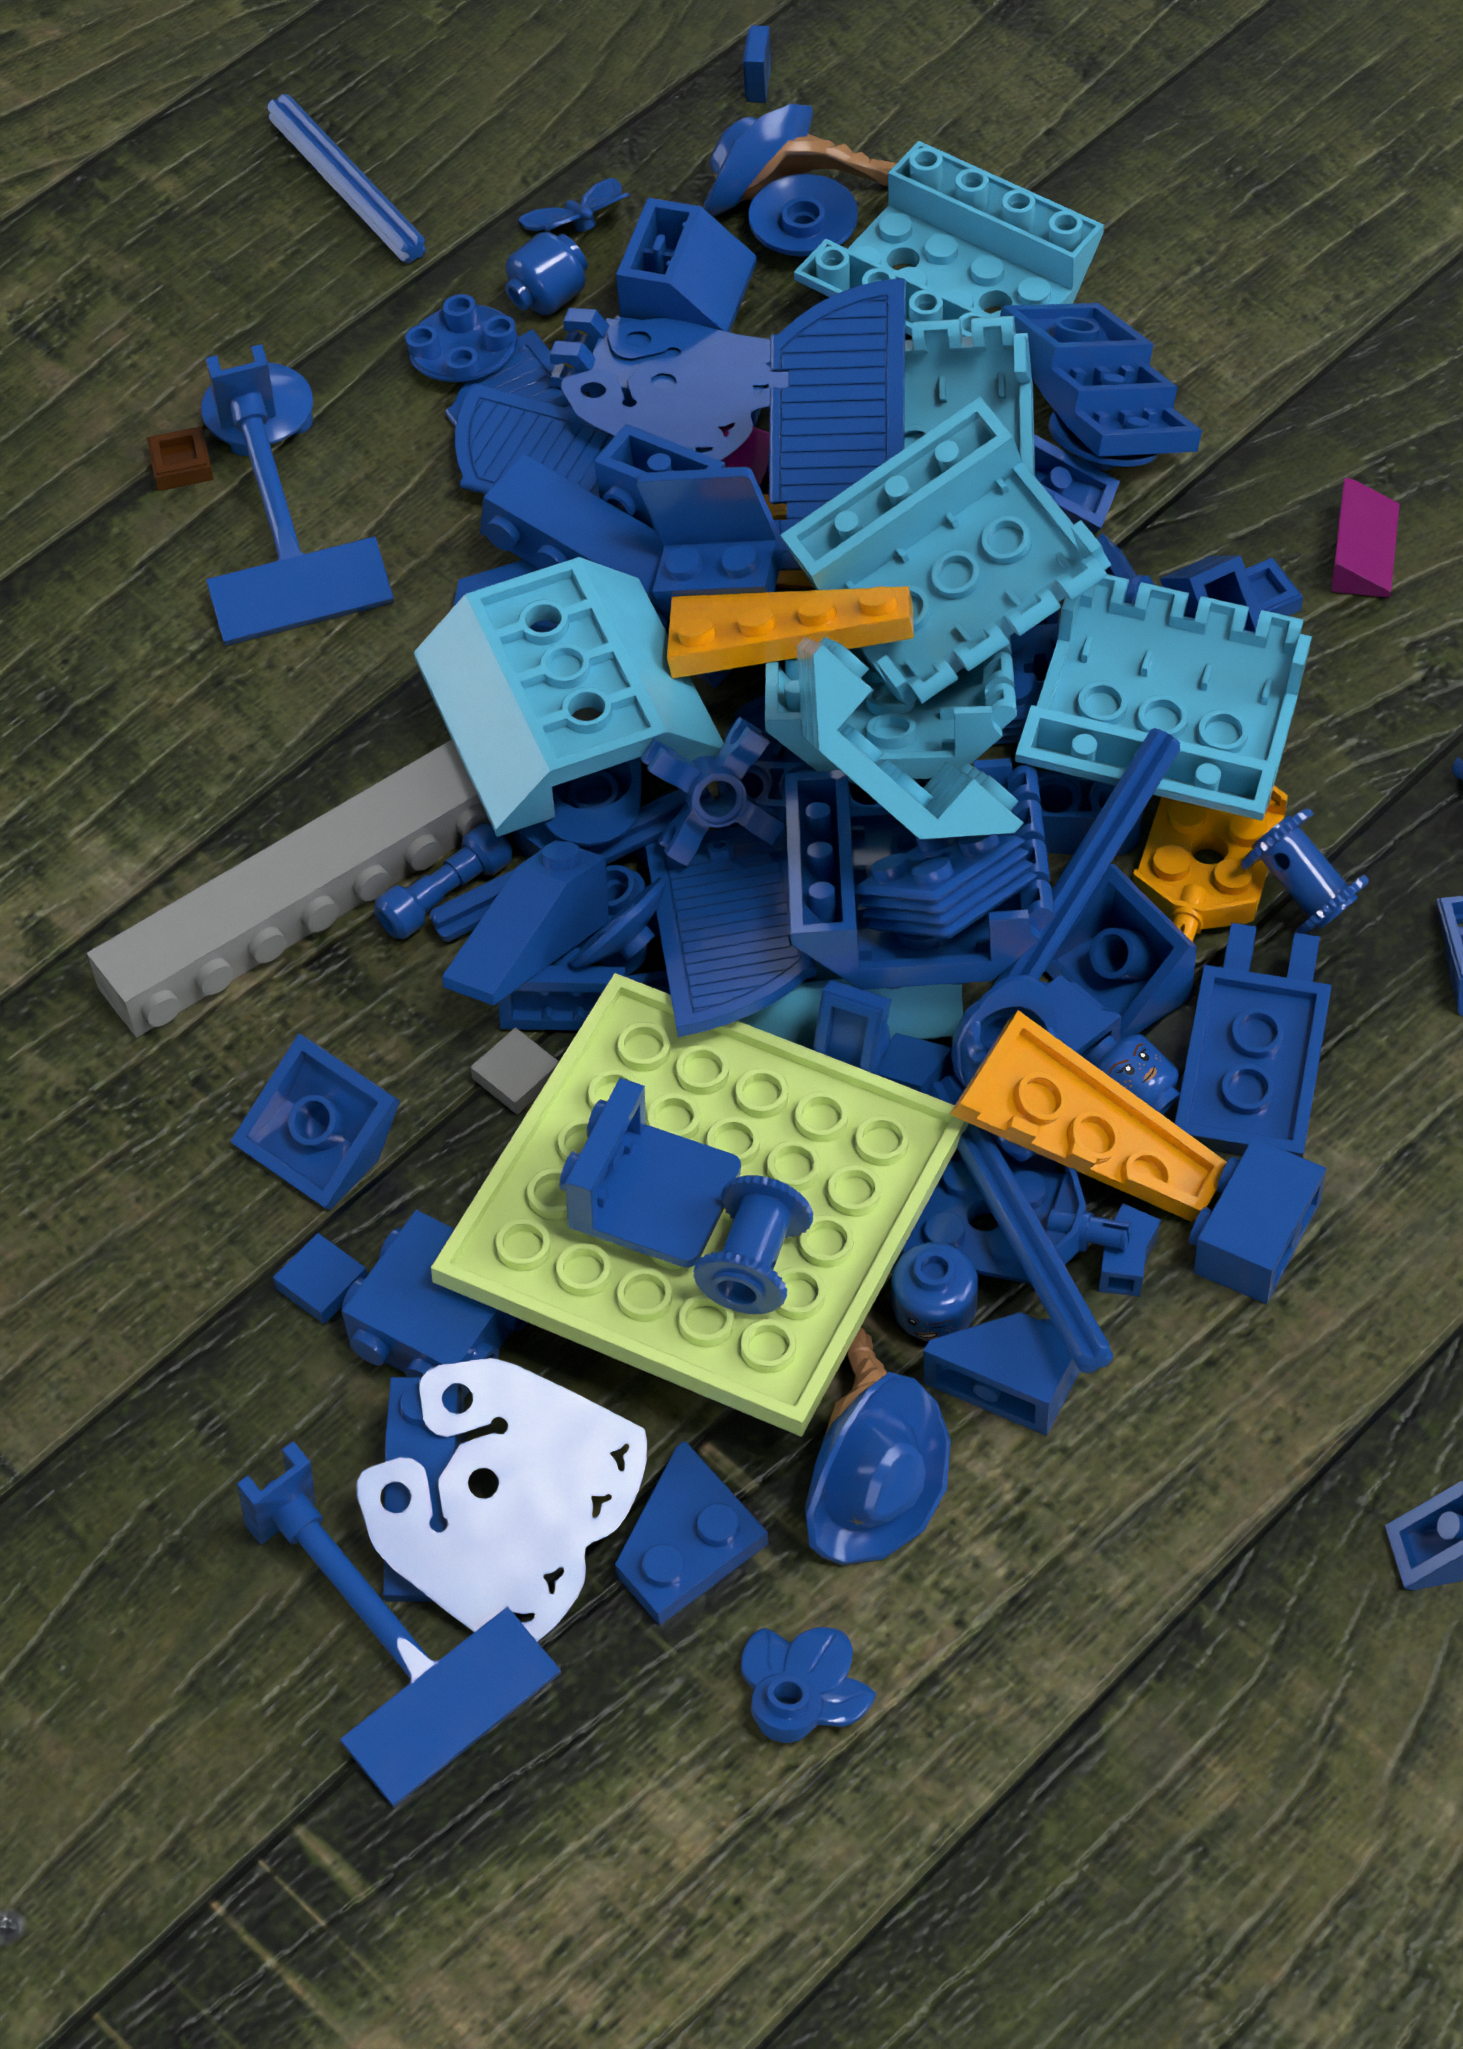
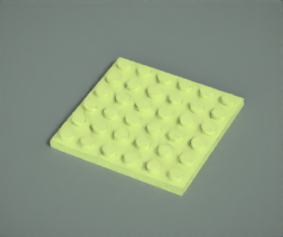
[431,973,968,1437]

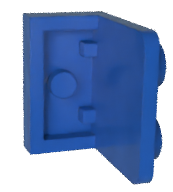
[559,1078,741,1268]

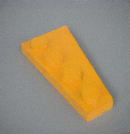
[667,586,914,679]
[950,1010,1227,1222]

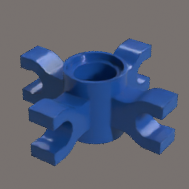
[640,716,786,867]

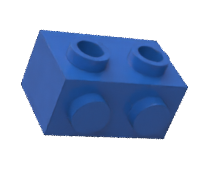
[594,424,725,531]

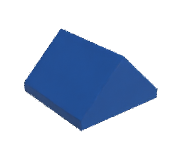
[1045,864,1197,1041]

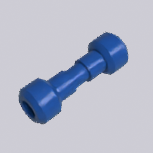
[374,823,512,939]

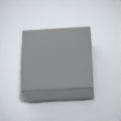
[470,1027,559,1115]

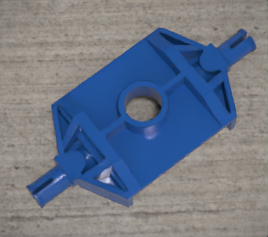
[898,1153,1132,1285]

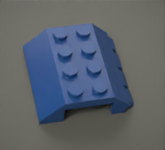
[785,758,1055,990]

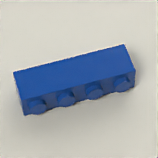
[480,453,671,636]

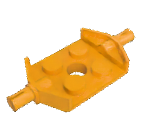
[1132,786,1288,942]

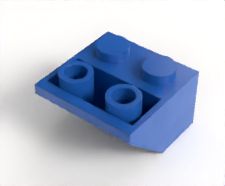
[616,198,757,332]

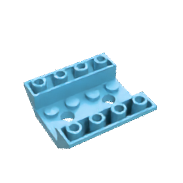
[794,141,1104,337]
[414,557,724,837]
[797,637,1023,839]

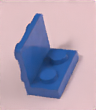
[636,467,785,607]

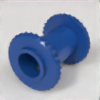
[1241,809,1369,934]
[693,1175,813,1314]

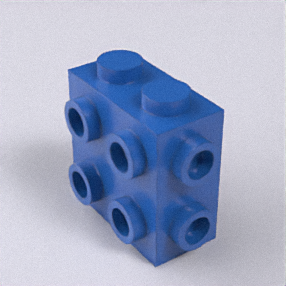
[342,1210,527,1398]

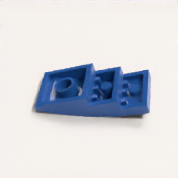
[1000,303,1202,457]

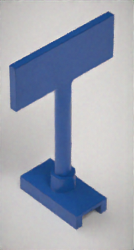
[206,344,394,646]
[237,1441,561,1808]

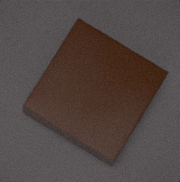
[147,426,214,491]

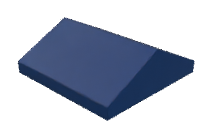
[230,1033,400,1210]

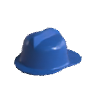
[544,758,642,846]

